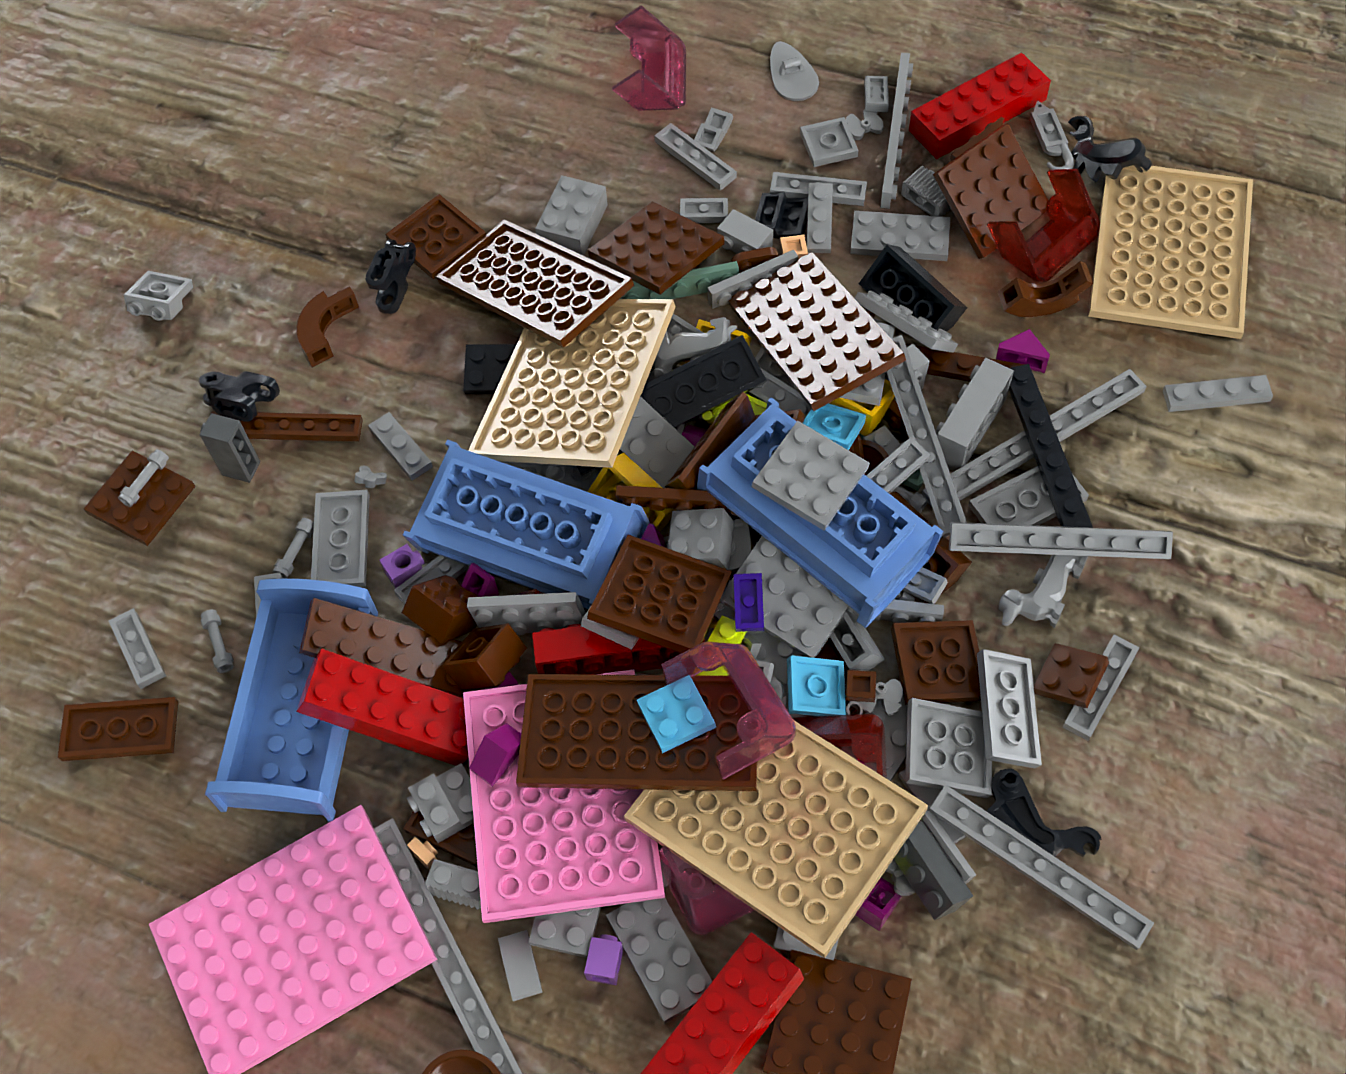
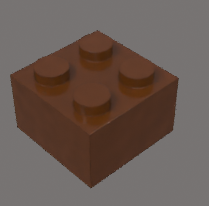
[401,575,477,643]
[442,623,527,690]

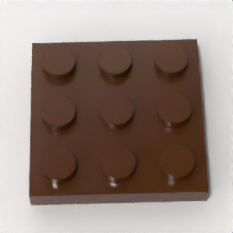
[385,194,486,279]
[84,450,195,546]
[891,620,981,705]

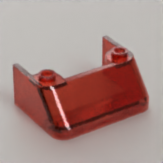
[987,169,1100,282]
[791,714,887,779]

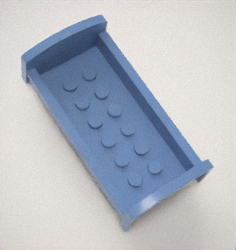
[696,397,944,628]
[403,439,650,609]
[205,579,378,822]

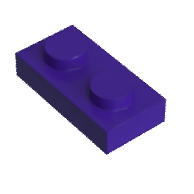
[733,573,764,632]

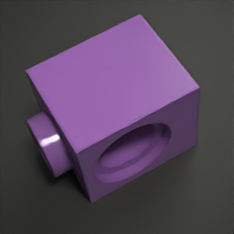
[379,544,425,589]
[584,934,624,985]

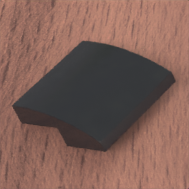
[755,192,808,239]

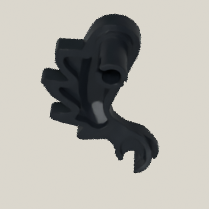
[1068,116,1152,183]
[986,769,1102,857]

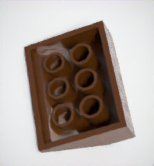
[665,392,756,490]

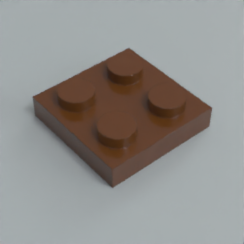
[1034,643,1109,709]

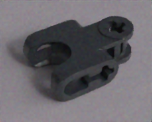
[365,239,416,314]
[199,371,280,422]

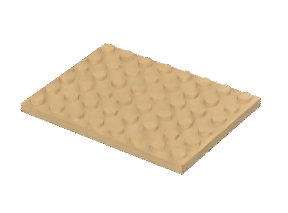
[1088,165,1253,339]
[468,299,676,468]
[624,699,928,958]

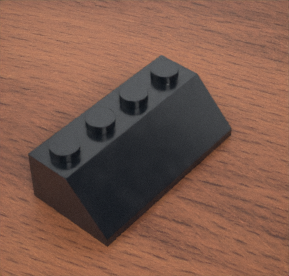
[858,245,968,346]

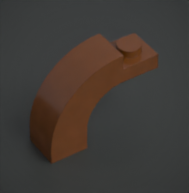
[998,261,1093,317]
[297,286,359,368]

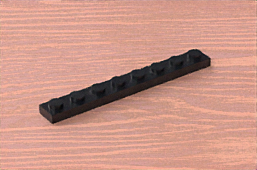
[1009,364,1093,528]

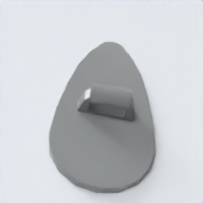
[770,41,819,101]

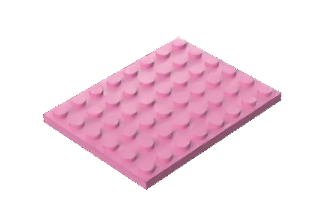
[463,669,665,923]
[149,805,438,1074]

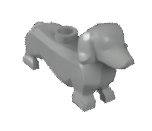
[646,317,737,382]
[998,555,1088,628]

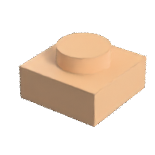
[780,235,808,259]
[407,837,438,871]

